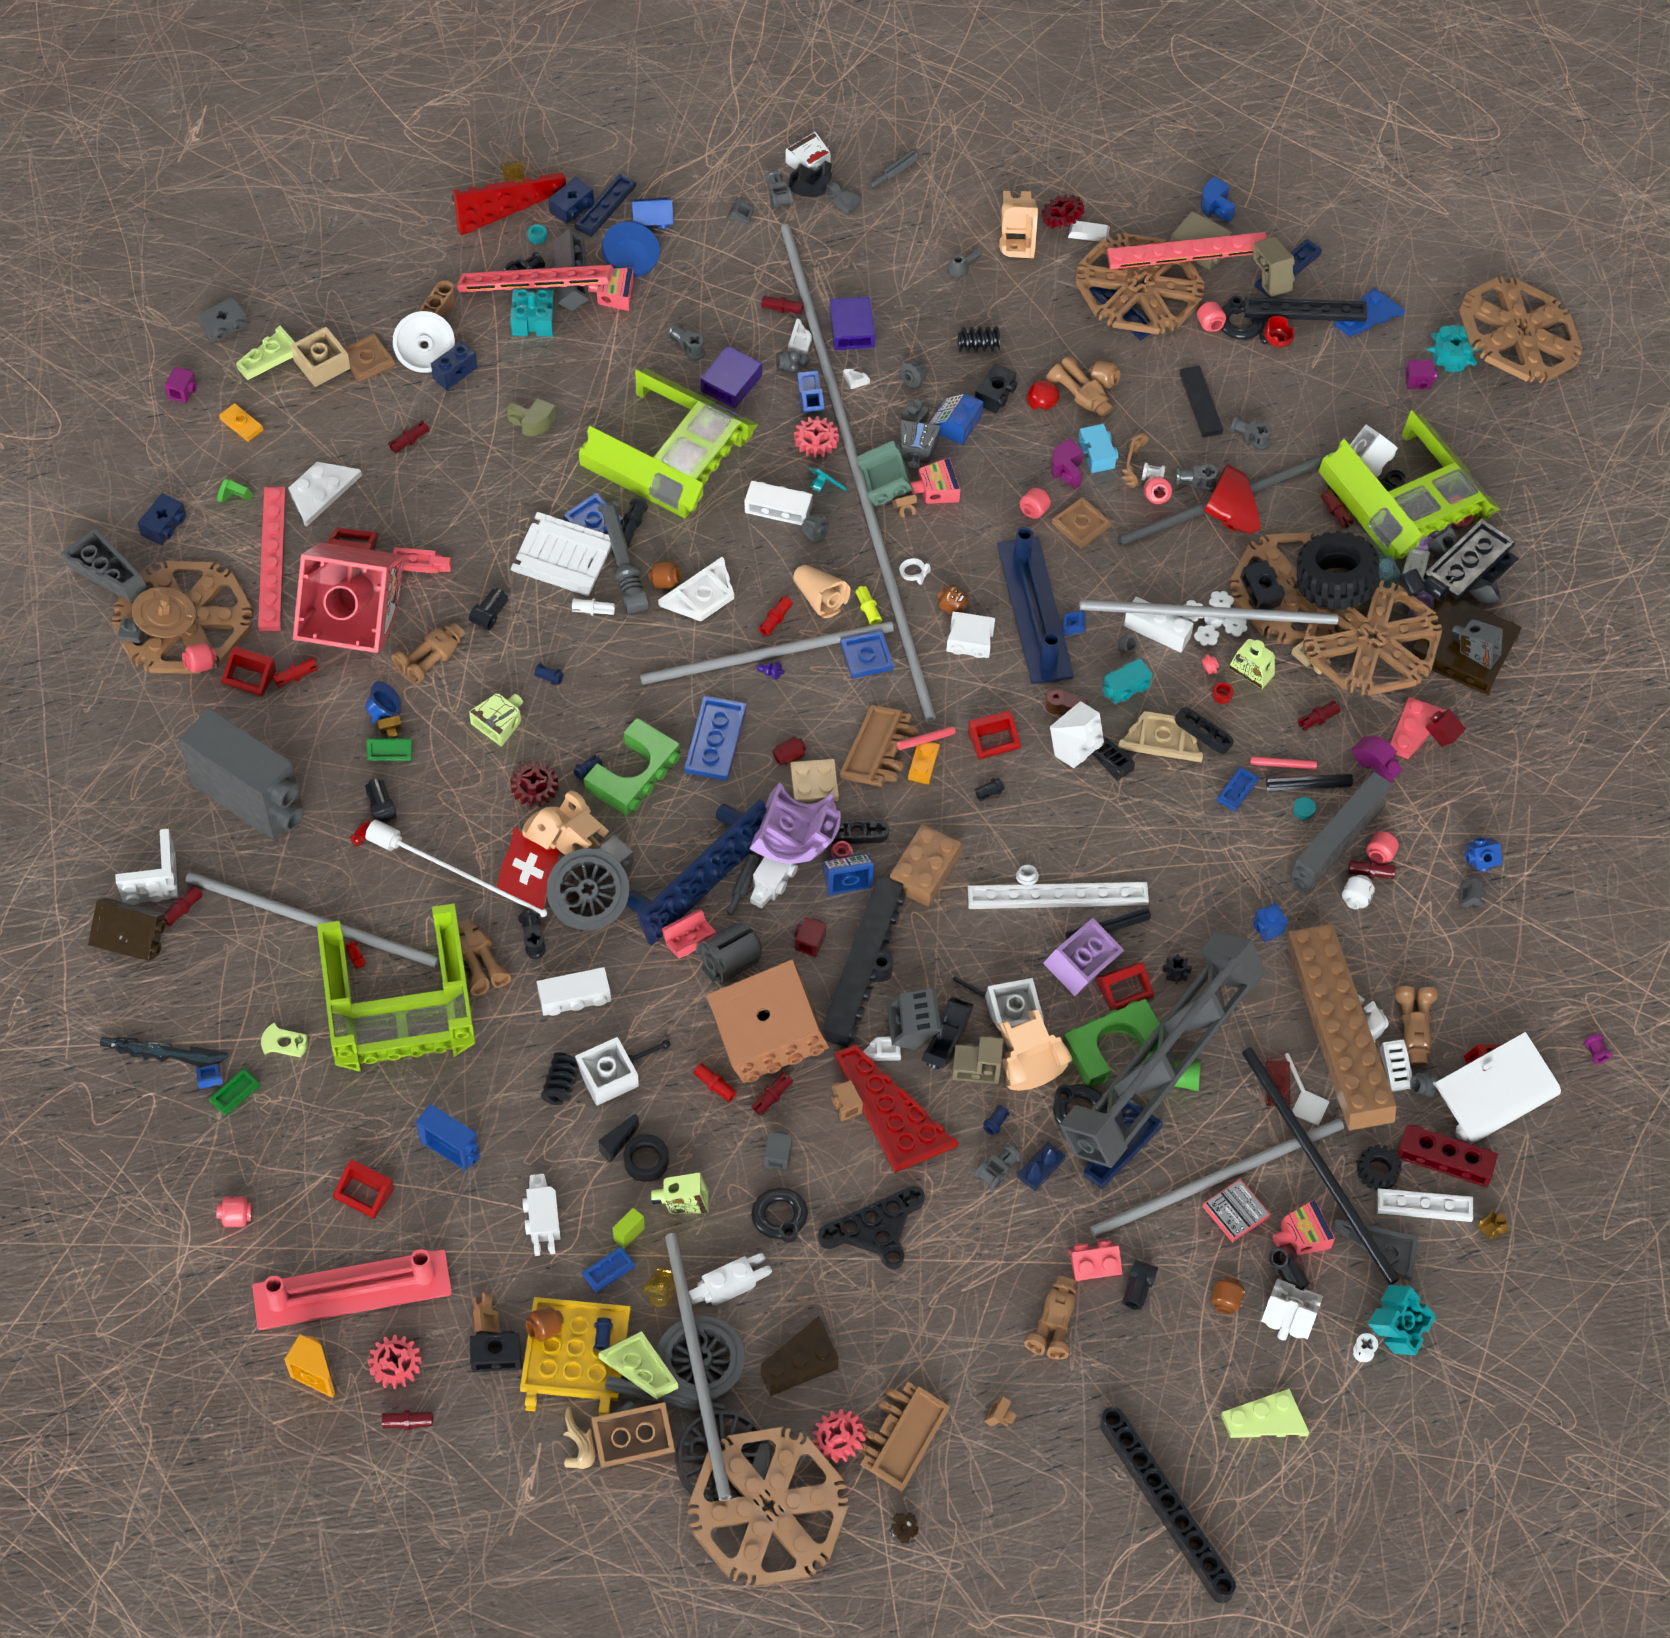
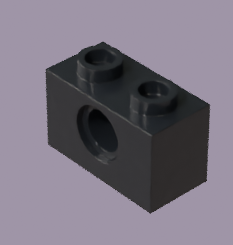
[975,363,1018,413]
[1240,560,1285,610]
[470,1331,521,1372]

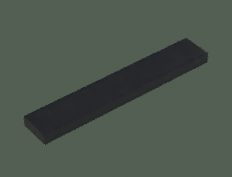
[1244,297,1367,322]

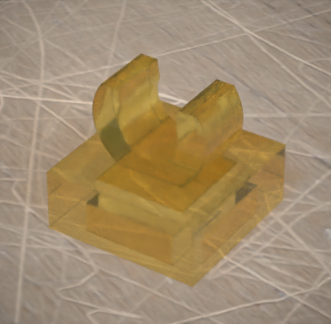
[502,160,525,183]

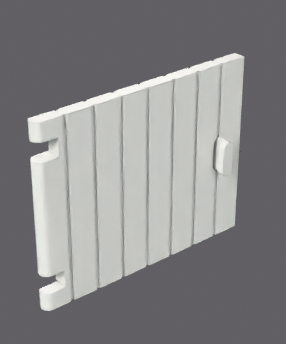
[510,512,612,597]

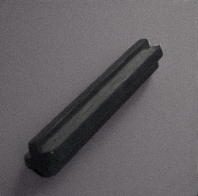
[1266,774,1353,791]
[1065,907,1151,940]

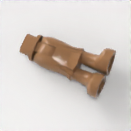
[1394,986,1438,1066]
[1024,1276,1076,1359]

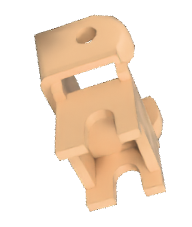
[999,191,1038,258]
[522,790,609,855]
[998,1009,1073,1091]

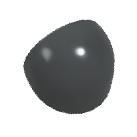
[1468,578,1501,603]

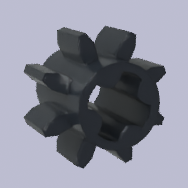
[1162,954,1192,984]

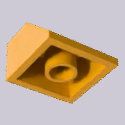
[284,1334,335,1398]

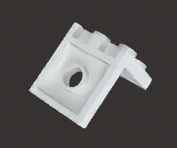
[115,829,178,905]

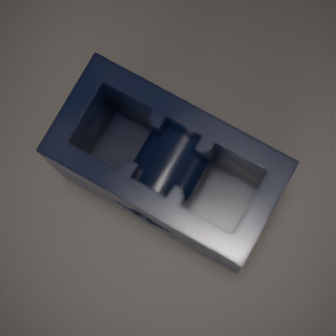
[549,177,594,224]
[431,341,477,390]
[138,493,186,545]

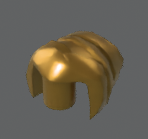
[1478,1210,1509,1240]

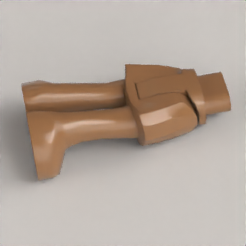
[1045,356,1114,417]
[392,623,465,684]
[458,919,511,996]

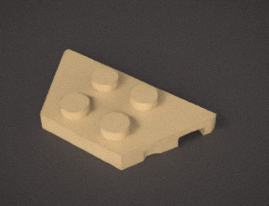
[1118,711,1203,762]

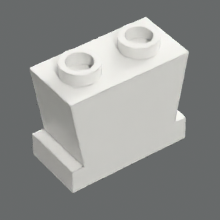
[946,611,995,658]

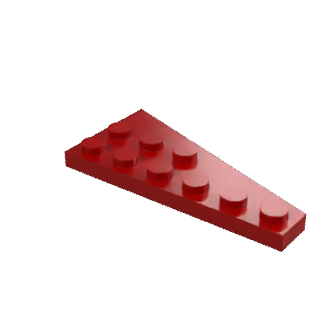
[453,172,566,236]
[835,1045,959,1173]

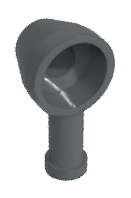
[948,248,981,278]

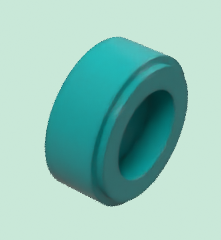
[527,224,548,244]
[1293,797,1316,820]

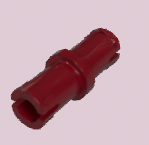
[761,296,804,314]
[388,420,430,454]
[1320,489,1354,529]
[1298,701,1340,731]
[1348,860,1396,879]
[164,886,203,927]
[751,1072,793,1116]
[382,1410,433,1430]

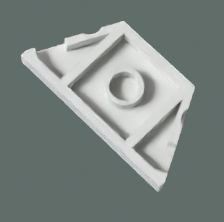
[288,462,362,526]
[658,557,734,621]

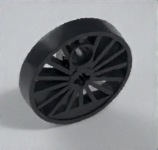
[675,1410,770,1502]

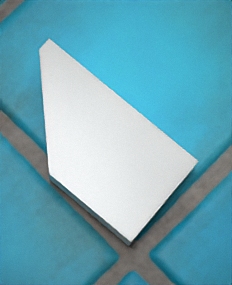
[788,319,812,355]
[863,1036,901,1061]

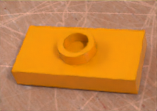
[219,403,263,442]

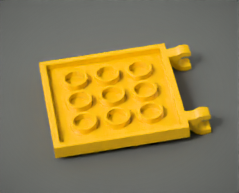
[520,1297,631,1416]

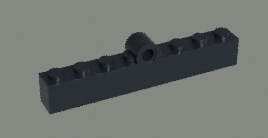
[822,876,906,1048]

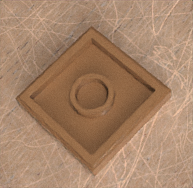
[344,333,395,382]
[1052,497,1112,549]

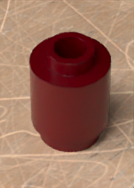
[772,736,806,766]

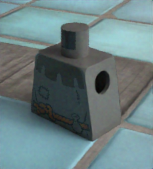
[1451,619,1503,669]

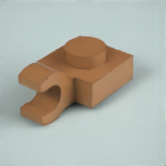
[473,1292,500,1334]

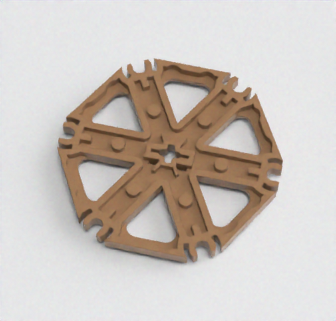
[1076,233,1205,335]
[1459,277,1582,383]
[1229,532,1361,644]
[112,561,253,674]
[1303,580,1442,696]
[687,1427,849,1587]

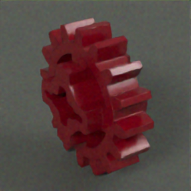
[1041,194,1085,229]
[510,761,559,807]

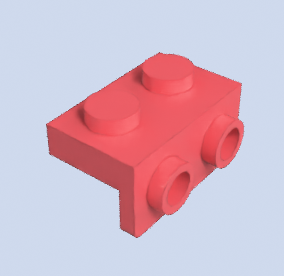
[662,909,717,959]
[1068,1240,1122,1281]

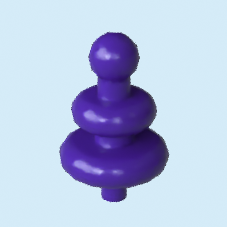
[757,662,785,680]

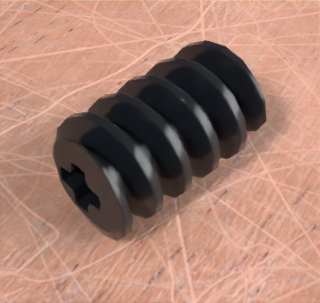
[958,326,1000,353]
[541,1052,579,1105]

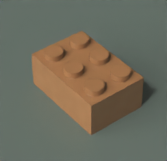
[890,824,962,907]
[591,1402,675,1469]

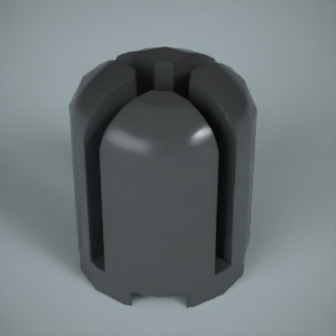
[696,923,762,984]

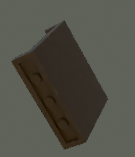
[1411,595,1522,695]

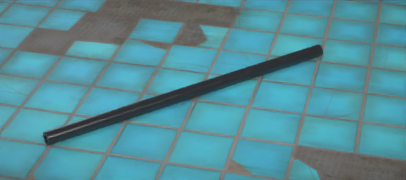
[1242,1047,1399,1285]

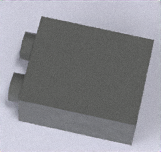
[179,708,304,840]

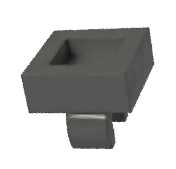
[901,399,929,423]
[117,617,144,643]
[1459,878,1486,908]

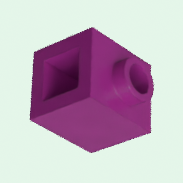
[1405,360,1437,390]
[164,367,197,403]

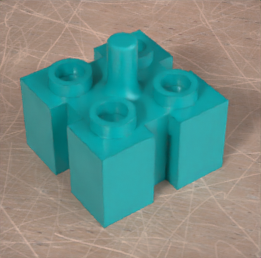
[510,289,555,337]
[1368,1285,1437,1356]

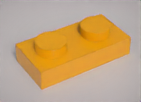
[908,742,940,785]

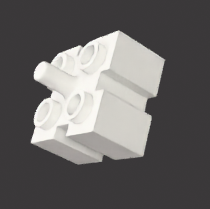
[1261,1279,1323,1340]

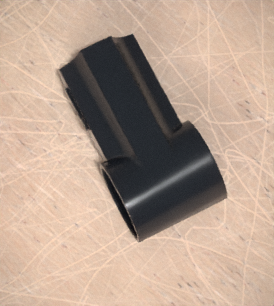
[1399,569,1426,597]
[469,588,509,631]
[365,778,397,822]
[1268,1246,1310,1290]
[1122,1259,1159,1310]

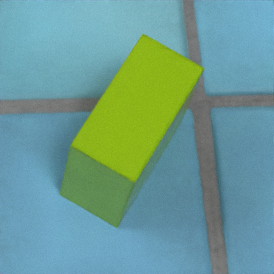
[612,1208,645,1249]

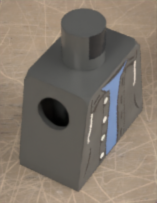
[900,420,940,469]

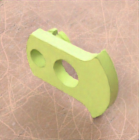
[261,1023,308,1057]

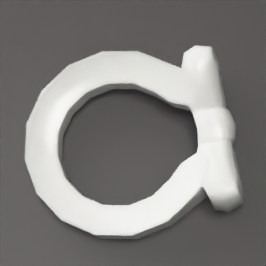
[899,558,931,585]

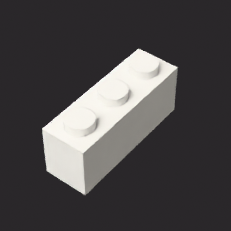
[745,481,812,525]
[1124,597,1194,653]
[537,967,611,1016]

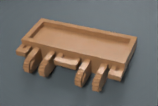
[840,705,919,787]
[857,1381,950,1491]

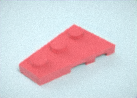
[1390,697,1447,759]

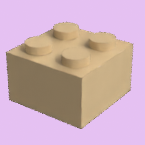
[291,327,350,387]

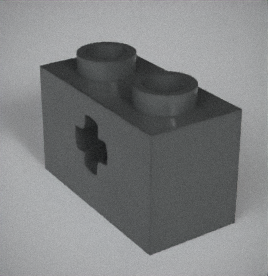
[197,297,248,343]

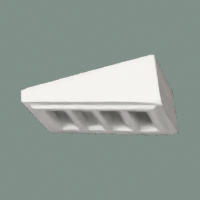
[1379,1040,1412,1091]

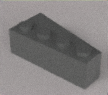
[61,528,148,603]

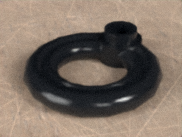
[1221,296,1265,340]
[1053,1084,1107,1125]
[751,1187,808,1242]

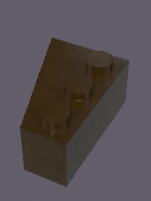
[761,1316,839,1396]

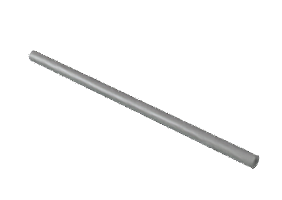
[1079,599,1338,625]
[640,621,894,685]
[186,872,440,968]
[1089,1118,1344,1238]
[665,1233,731,1501]

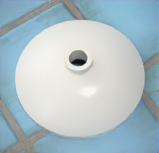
[393,311,455,373]

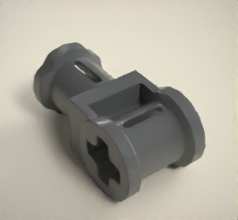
[765,170,793,209]
[667,323,705,360]
[1230,415,1272,450]
[1176,464,1218,491]
[974,1144,1022,1191]

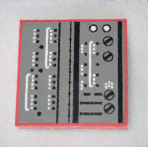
[1203,1179,1270,1243]

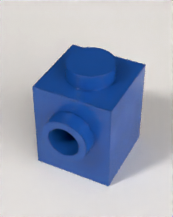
[1253,902,1288,942]

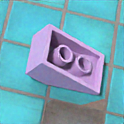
[1043,918,1124,996]

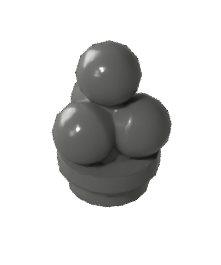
[776,350,810,373]
[1410,1072,1444,1097]

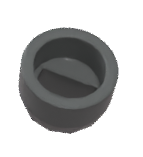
[1118,635,1137,653]

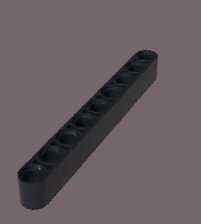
[1100,1406,1236,1603]

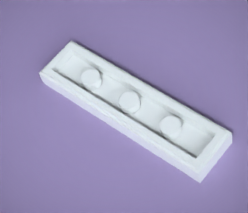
[1377,1188,1473,1222]

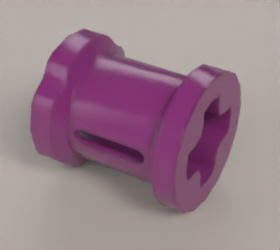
[1584,1034,1612,1064]

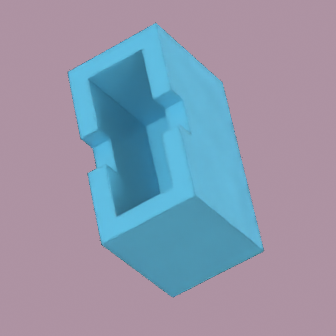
[1078,424,1118,473]

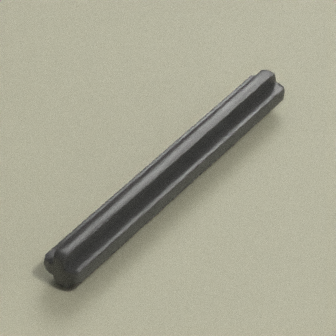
[605,1376,726,1412]

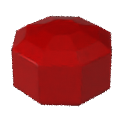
[1211,682,1234,704]

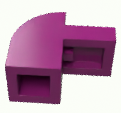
[1051,438,1083,489]
[1351,736,1403,782]

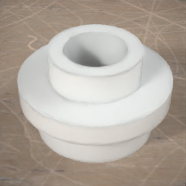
[1016,865,1039,885]

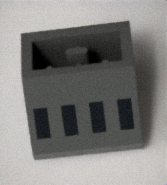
[887,988,941,1050]

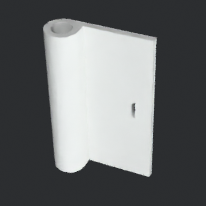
[1434,1032,1561,1145]

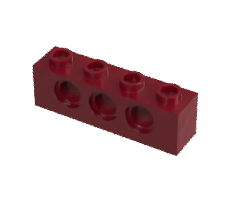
[1397,1124,1498,1188]

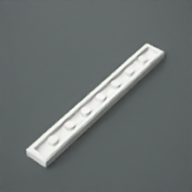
[967,882,1149,909]

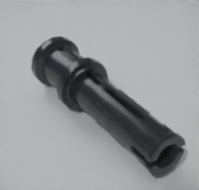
[611,498,648,557]

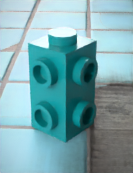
[1102,659,1152,704]

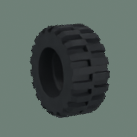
[1297,531,1379,611]

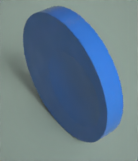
[601,222,660,277]

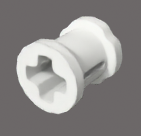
[1142,463,1165,481]
[1353,1333,1378,1362]

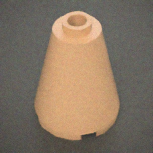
[793,565,850,618]

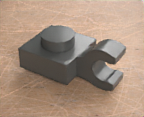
[827,181,861,214]

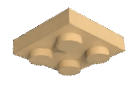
[790,759,839,803]

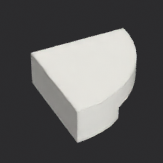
[843,369,870,389]

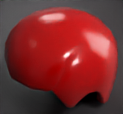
[1264,316,1294,348]
[1026,380,1060,411]

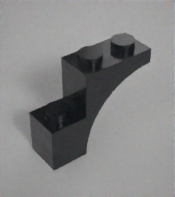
[922,996,974,1069]

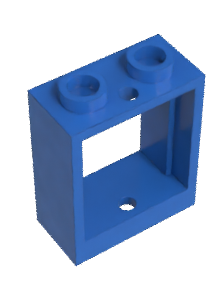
[416,1104,480,1171]

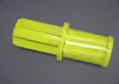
[855,586,882,625]

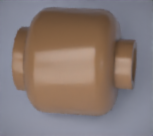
[1089,360,1121,389]

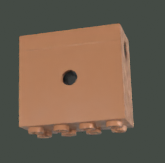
[707,959,829,1083]

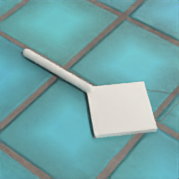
[1285,1053,1330,1126]

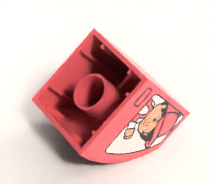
[293,542,404,653]

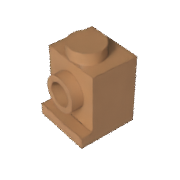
[831,1080,863,1122]

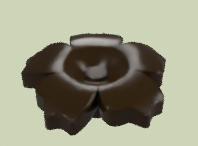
[889,1512,919,1543]

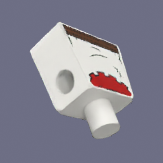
[786,132,832,171]

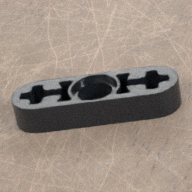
[1174,707,1234,754]
[831,820,889,844]

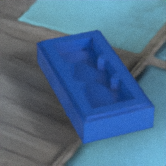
[1217,767,1259,812]
[582,1246,635,1294]

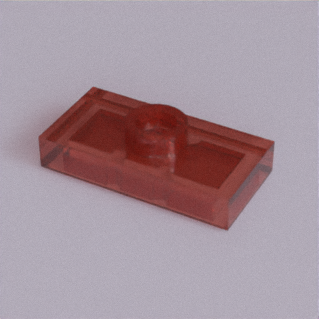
[1266,1060,1291,1107]

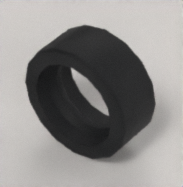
[624,1134,669,1182]

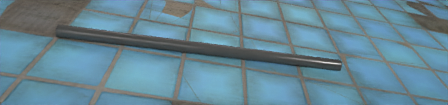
[1118,449,1337,546]

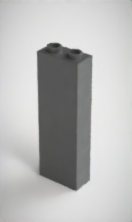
[1290,772,1392,894]

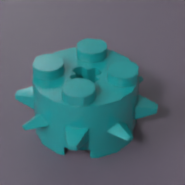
[1426,325,1480,372]

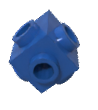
[1465,837,1502,871]

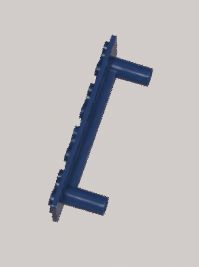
[997,527,1074,684]
[626,799,766,945]

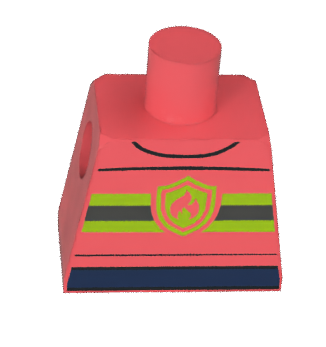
[588,268,634,311]
[910,458,960,504]
[1273,1200,1335,1255]

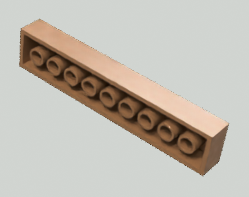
[1288,924,1396,1131]

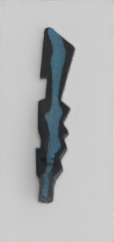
[100,1037,228,1067]

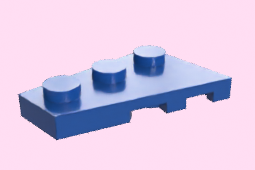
[1334,288,1405,337]

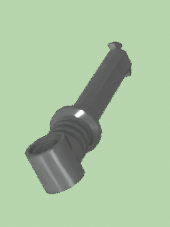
[598,500,648,614]

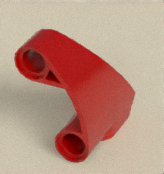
[1203,464,1261,535]

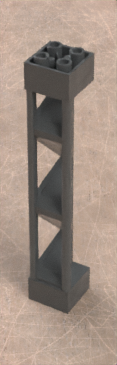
[1059,931,1266,1168]

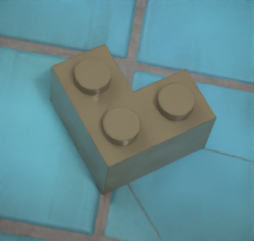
[1253,237,1295,297]
[952,1035,1003,1084]

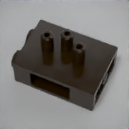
[88,898,166,961]

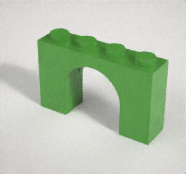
[584,718,681,816]
[1063,999,1160,1088]

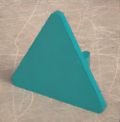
[807,467,847,492]

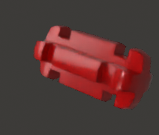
[350,820,371,846]
[345,941,366,969]

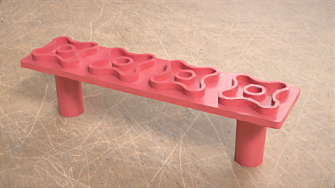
[252,1249,452,1330]

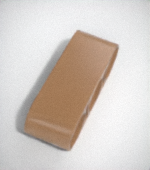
[418,280,455,318]

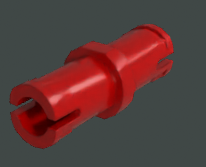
[758,596,793,636]
[272,657,318,688]
[693,1063,737,1103]

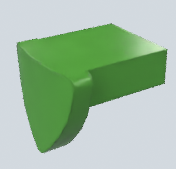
[217,478,254,503]

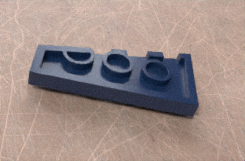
[1084,1099,1163,1189]

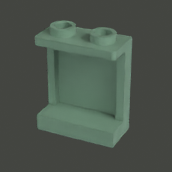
[856,440,913,507]

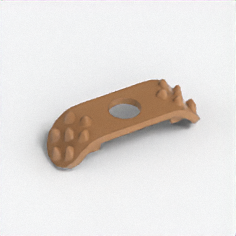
[1122,433,1149,488]

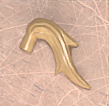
[563,1406,596,1469]

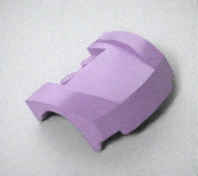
[750,783,841,863]

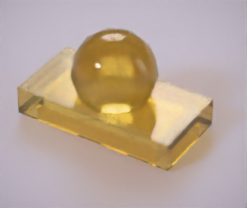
[641,1268,675,1307]

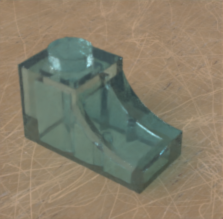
[1377,549,1400,588]

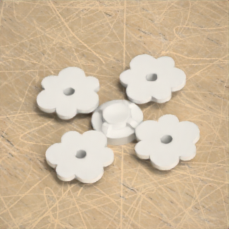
[1182,591,1247,646]

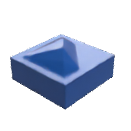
[1063,610,1086,636]
[196,1064,223,1089]

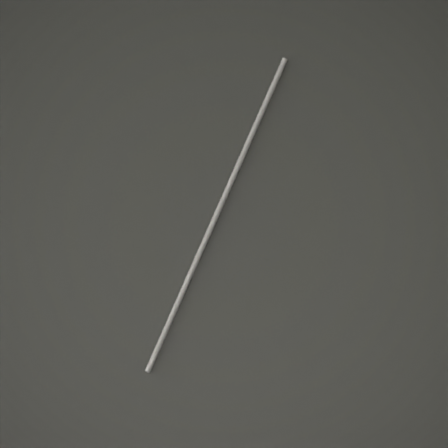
[780,224,936,722]

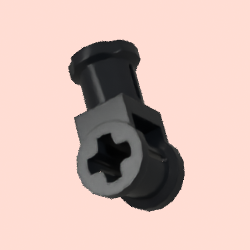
[503,252,545,271]
[518,910,546,959]

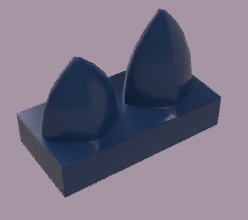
[1017,1142,1066,1191]

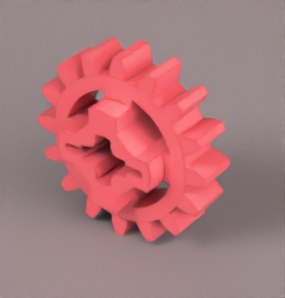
[794,416,839,458]
[368,1335,422,1389]
[812,1409,866,1463]

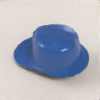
[365,681,401,723]

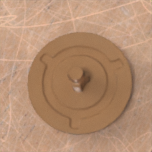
[131,587,196,638]

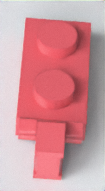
[393,547,452,573]

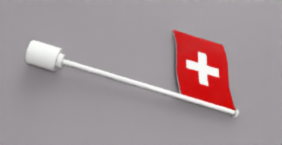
[365,819,559,917]

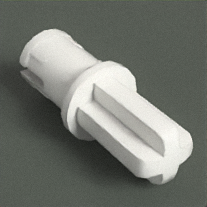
[572,598,615,616]

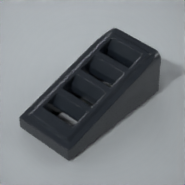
[1092,738,1135,781]
[598,1114,639,1163]

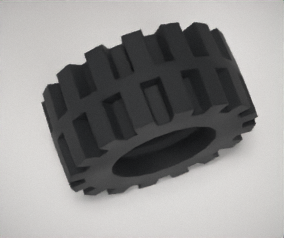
[1357,1145,1402,1191]

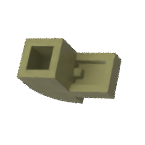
[507,398,556,436]

